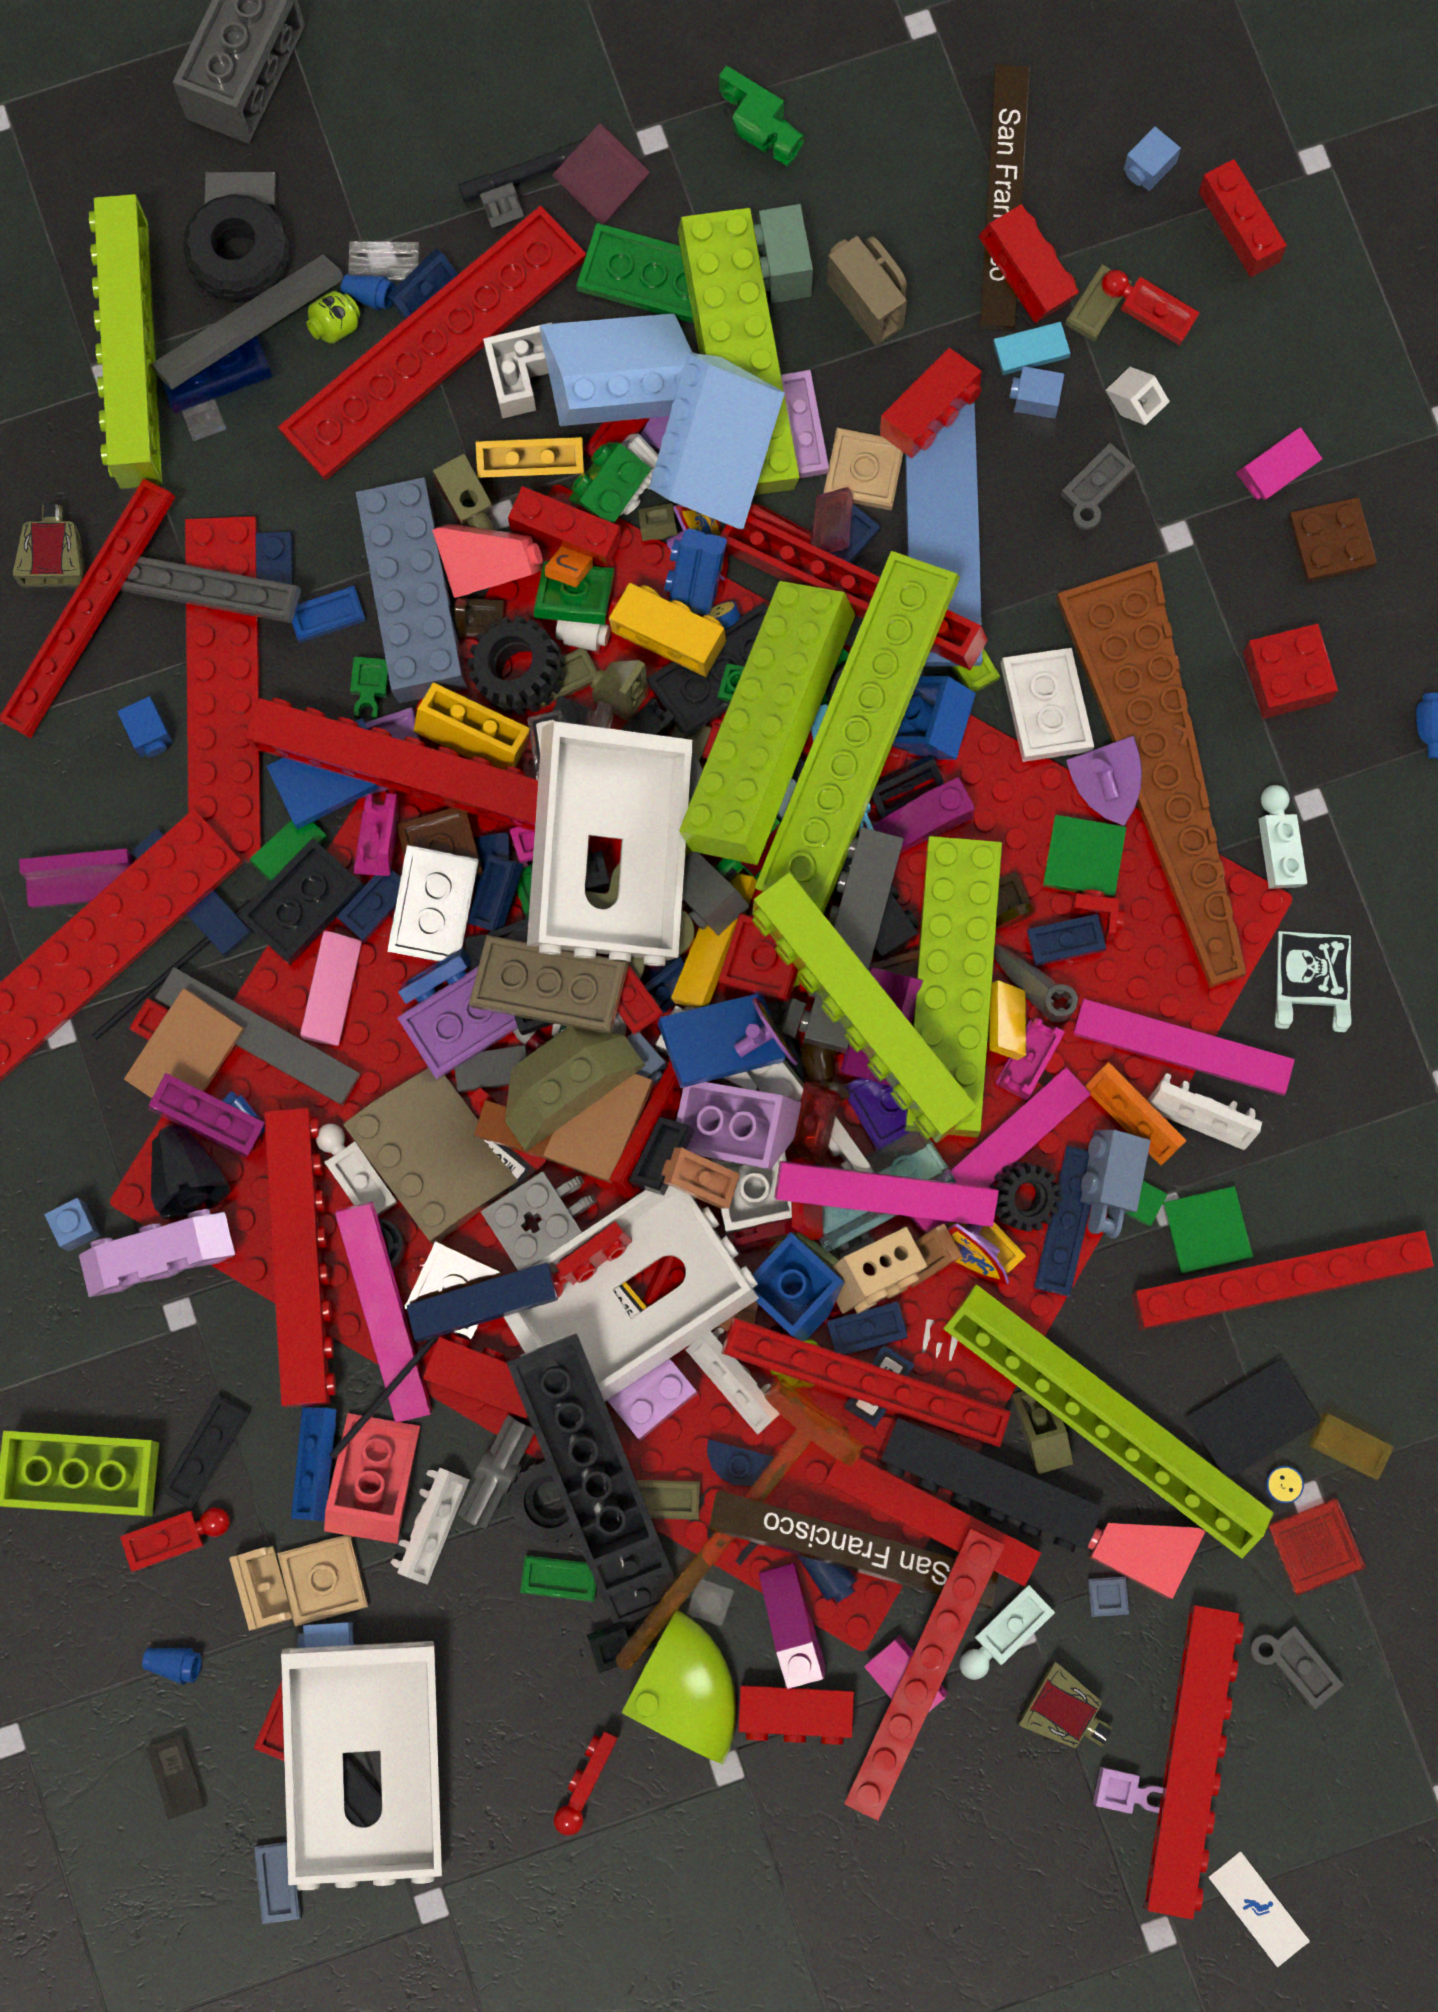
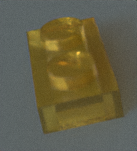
[1309,1413,1394,1481]

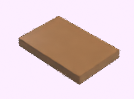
[124,988,246,1098]
[543,1074,654,1184]

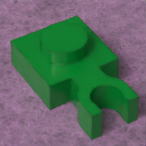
[350,657,389,720]

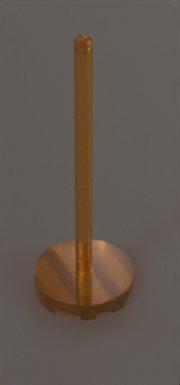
[616,1379,865,1670]

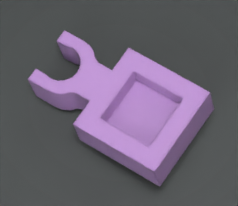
[1093,1767,1164,1814]

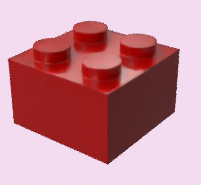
[1243,624,1338,719]

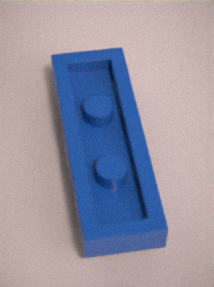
[291,1407,336,1521]

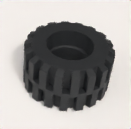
[468,616,566,715]

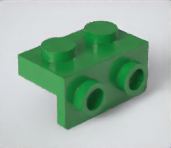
[569,442,651,523]

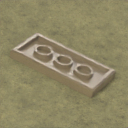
[469,935,628,1034]

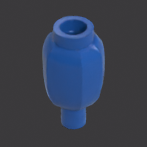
[1416,693,1438,759]

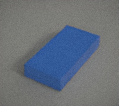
[292,586,366,643]

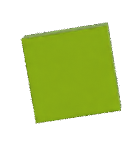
[951,648,1000,693]

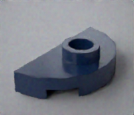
[707,1439,780,1486]

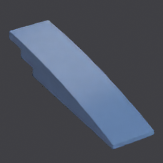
[905,403,982,666]

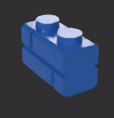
[664,528,727,615]

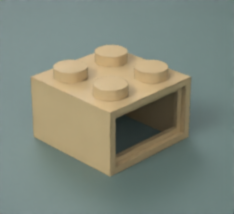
[830,1227,928,1314]

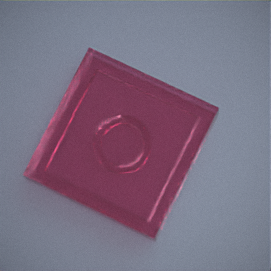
[552,123,650,224]

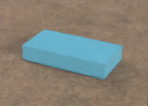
[993,322,1071,375]

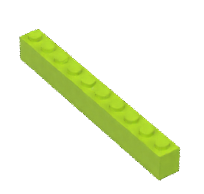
[943,1284,1274,1558]

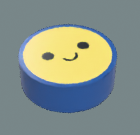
[708,601,741,629]
[1265,1466,1304,1504]

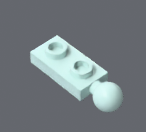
[1259,785,1307,889]
[959,1585,1055,1680]

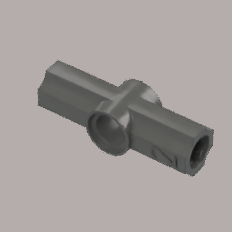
[458,1414,535,1529]

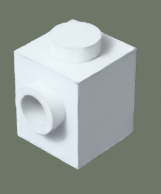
[1106,367,1170,425]

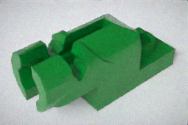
[719,65,805,167]

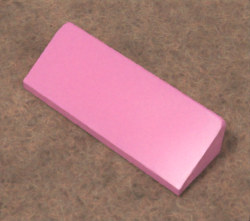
[301,931,362,1046]

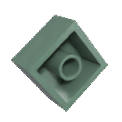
[753,204,813,303]

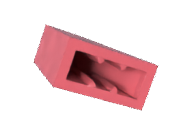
[432,524,542,598]
[1088,1523,1206,1599]

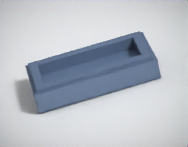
[254,1842,301,1924]

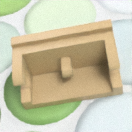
[229,1546,293,1631]

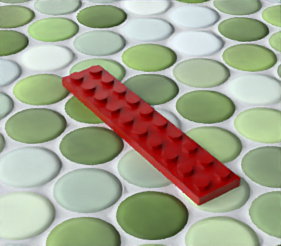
[278,205,586,481]
[185,516,262,863]
[0,809,243,1082]

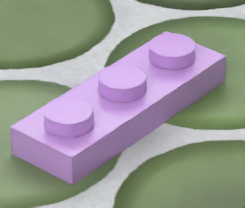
[781,370,829,478]

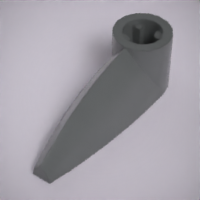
[993,944,1078,1023]

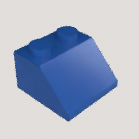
[892,676,976,760]
[752,1232,845,1341]

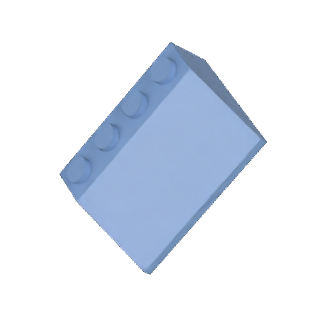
[539,313,692,426]
[649,352,785,529]

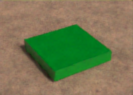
[534,561,614,625]
[1043,815,1126,898]
[1163,1186,1253,1275]

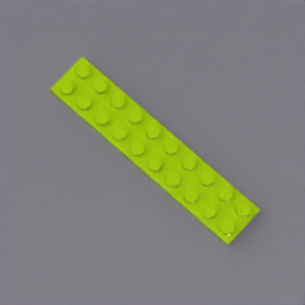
[754,551,960,914]

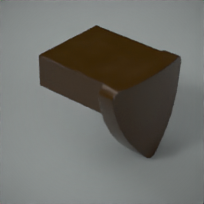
[454,597,505,640]
[996,872,1036,928]

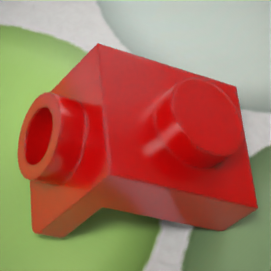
[1071,890,1125,941]

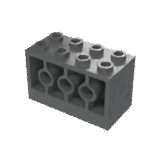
[172,0,305,144]

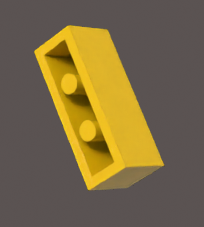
[476,437,584,478]
[609,583,726,677]
[413,682,530,770]

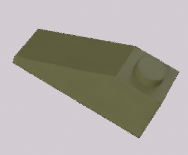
[590,660,648,722]

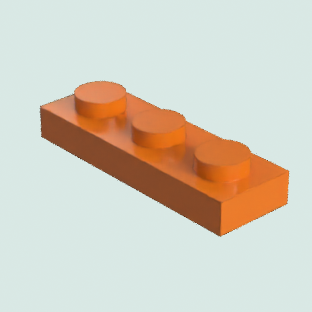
[1085,1062,1187,1166]

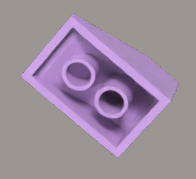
[607,1358,697,1441]

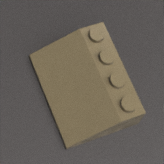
[343,1068,519,1244]

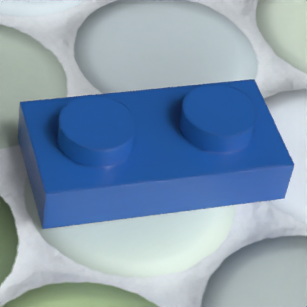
[398,947,471,1004]

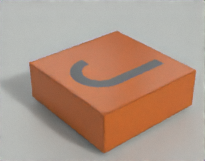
[545,546,593,588]

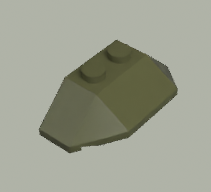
[505,1027,646,1152]

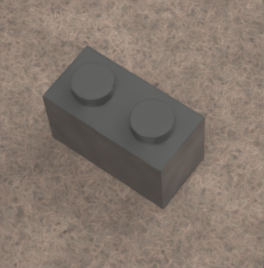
[682,851,749,936]

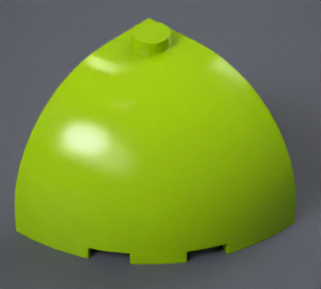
[621,1609,737,1764]

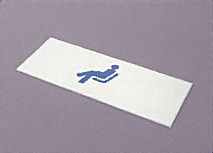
[1208,1851,1310,1967]

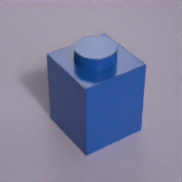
[117,696,173,757]

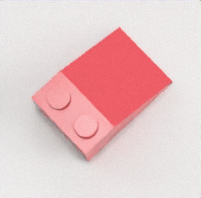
[324,1413,420,1544]

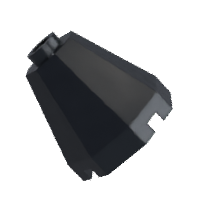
[151,1125,232,1219]

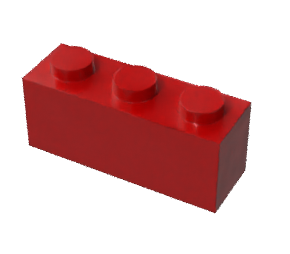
[1199,159,1287,278]
[978,204,1079,324]
[880,348,982,458]
[508,486,622,568]
[422,1334,529,1421]
[738,1685,854,1745]

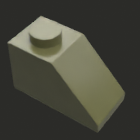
[1012,1391,1073,1474]

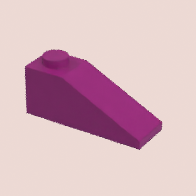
[872,777,975,853]
[759,1562,827,1689]

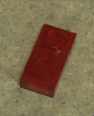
[788,1081,841,1164]

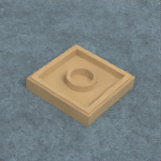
[823,428,904,511]
[277,1535,369,1626]

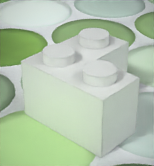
[483,322,552,418]

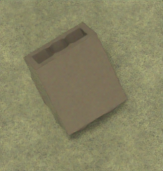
[827,236,907,346]

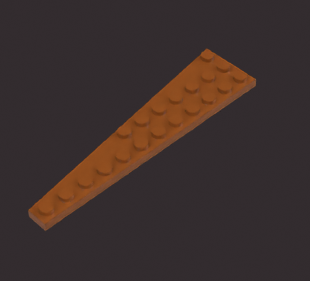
[1056,561,1246,988]

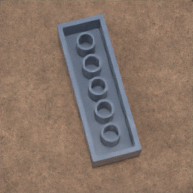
[356,477,468,703]

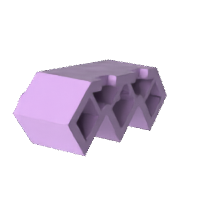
[79,1209,235,1297]

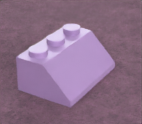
[676,1082,802,1169]

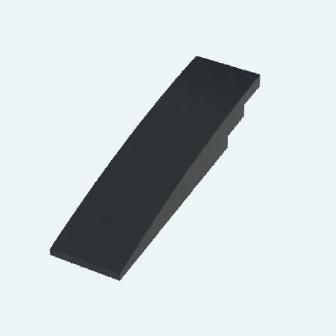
[506,1333,684,1625]

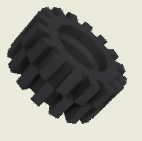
[990,1162,1061,1232]

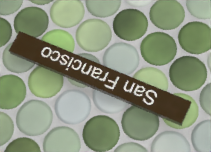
[979,64,1030,331]
[708,1490,998,1609]

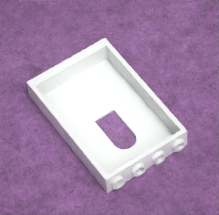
[527,721,693,966]
[504,1186,759,1401]
[281,1641,442,1890]

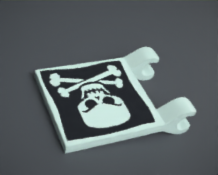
[1275,931,1351,1032]

